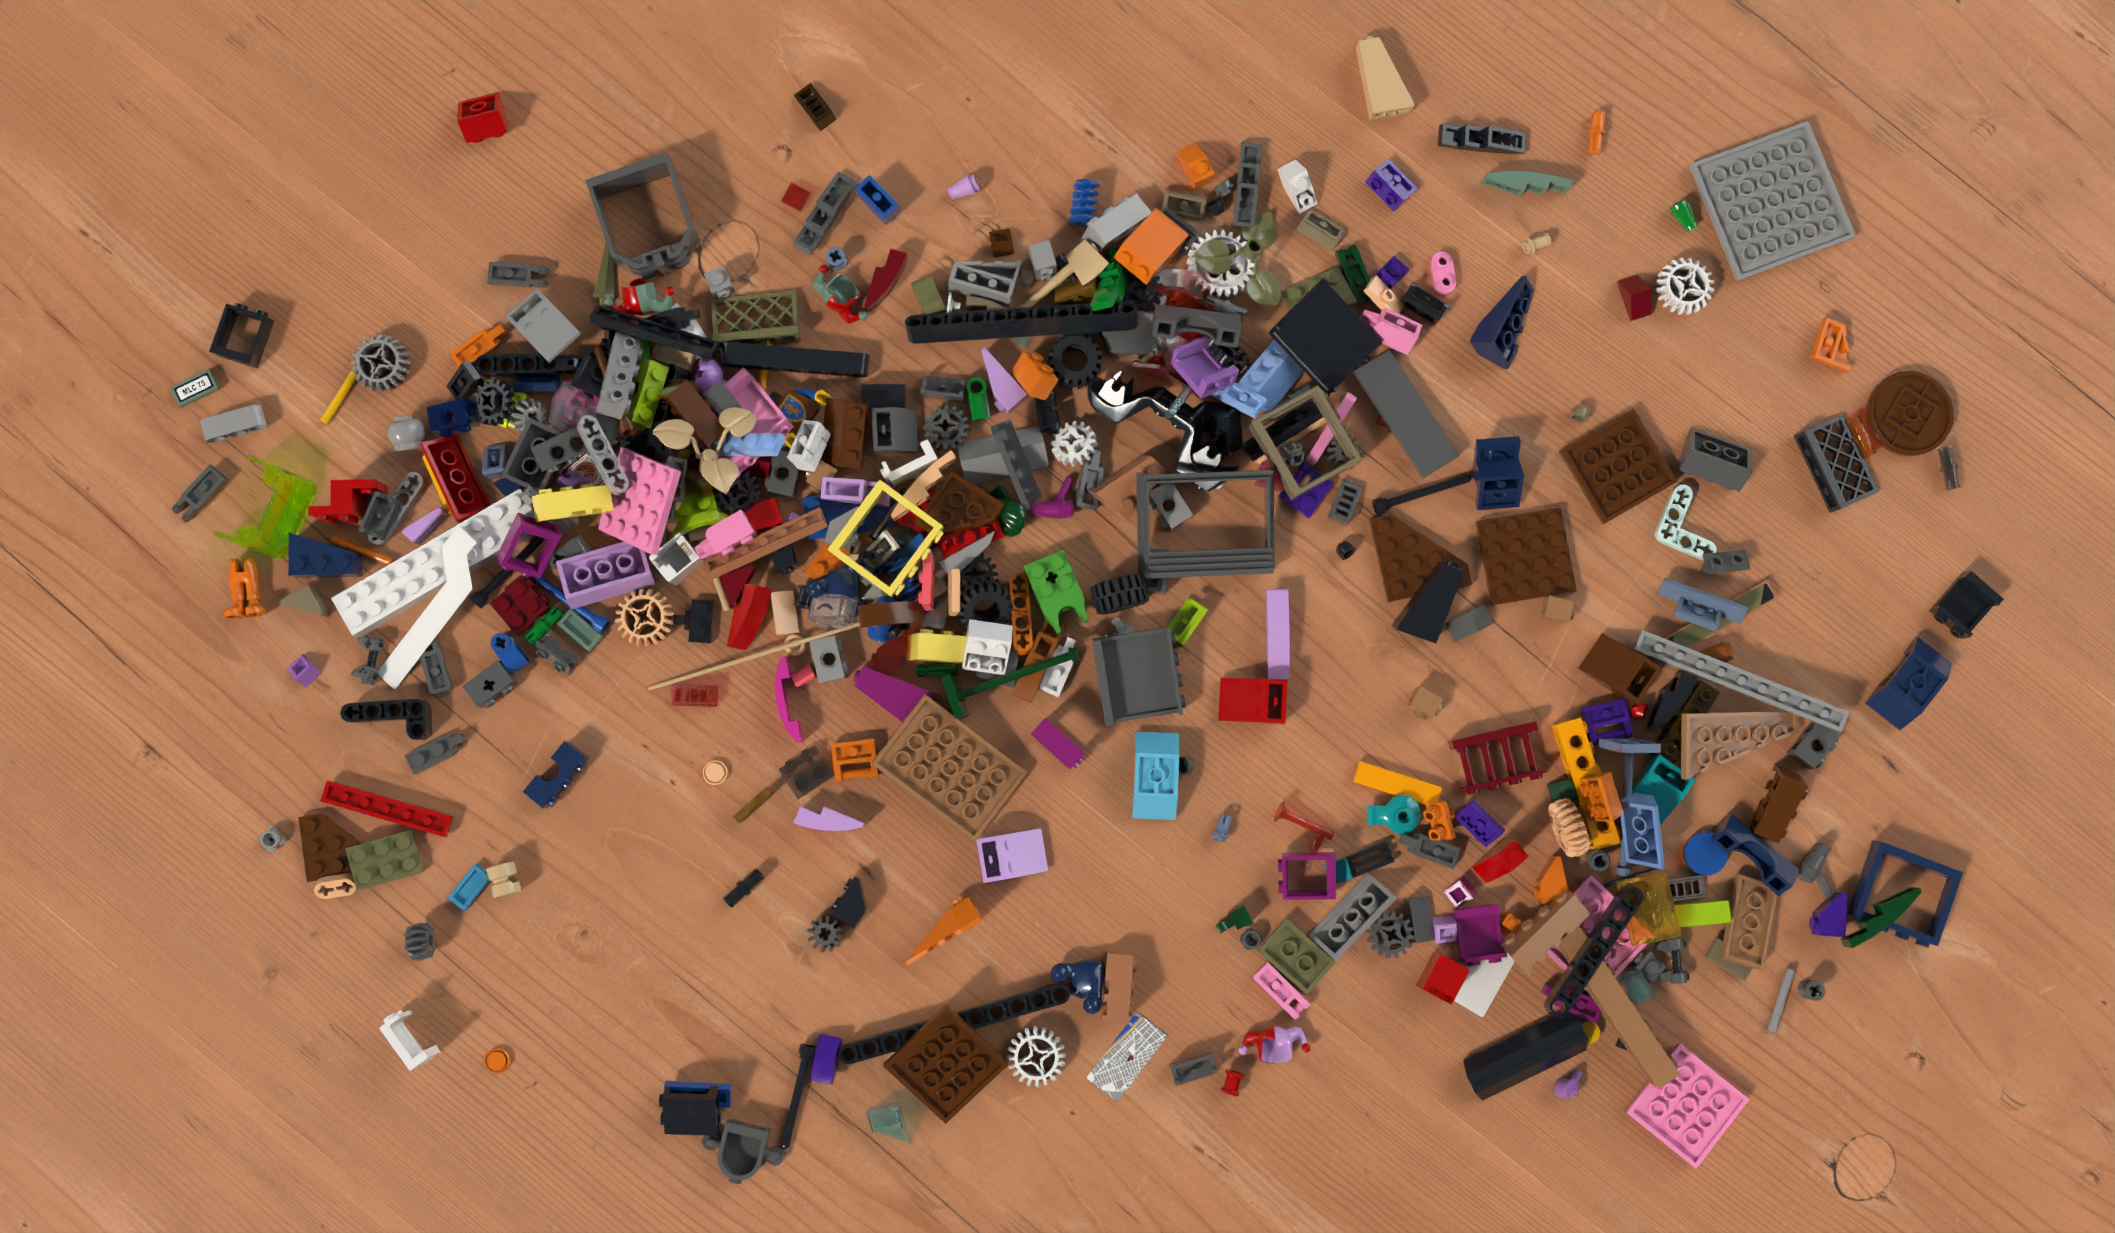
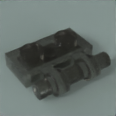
[779,745,834,800]

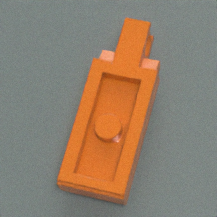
[450,324,508,367]

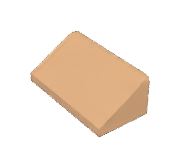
[771,590,800,636]

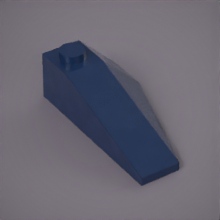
[1470,276,1534,369]

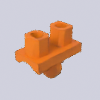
[1423,800,1456,841]

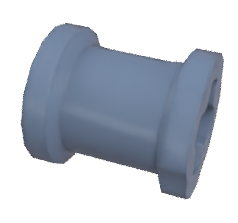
[826,247,847,271]

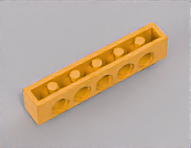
[1551,718,1621,850]

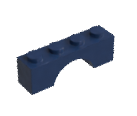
[1711,814,1799,896]

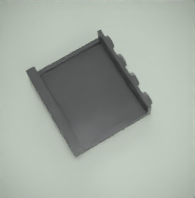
[1092,627,1186,726]

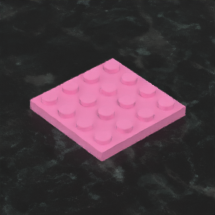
[598,447,681,555]
[1546,874,1655,994]
[1624,1043,1750,1169]

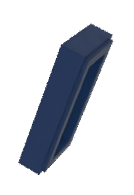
[512,375,560,392]

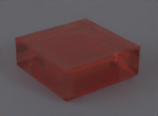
[781,182,810,212]

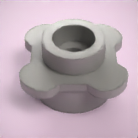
[258,827,285,853]

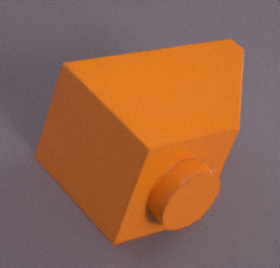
[1176,143,1215,190]
[1533,855,1568,904]

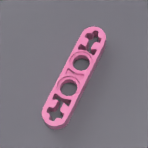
[1304,392,1357,467]

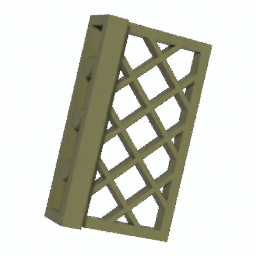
[711,290,801,351]

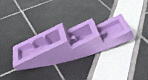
[1266,589,1290,679]

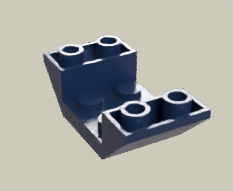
[1865,637,1952,730]

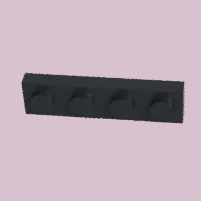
[1241,400,1323,461]

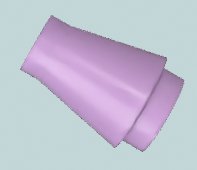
[947,174,980,200]

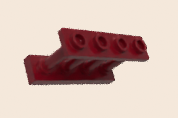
[1448,721,1548,795]

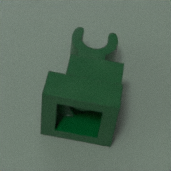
[1216,904,1253,933]

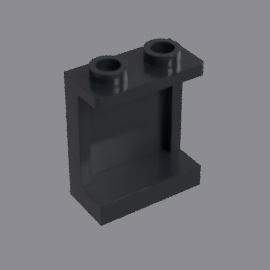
[1929,571,2004,639]
[659,1086,721,1136]

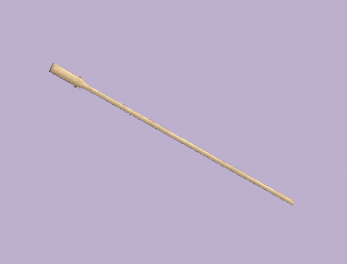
[648,622,860,691]

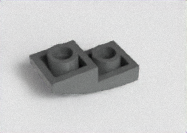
[922,594,948,630]

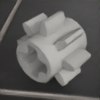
[1279,441,1305,468]

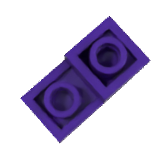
[811,1034,843,1085]

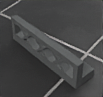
[991,419,1042,511]

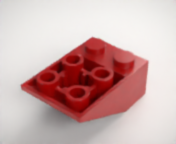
[1218,678,1288,725]

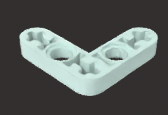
[1655,485,1717,561]

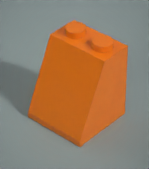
[1114,208,1189,285]

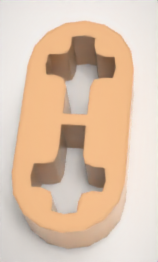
[314,873,356,899]

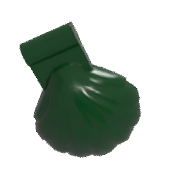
[989,484,1026,537]

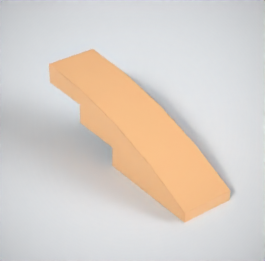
[891,450,957,522]

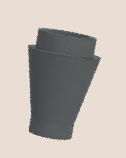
[1585,850,1610,872]

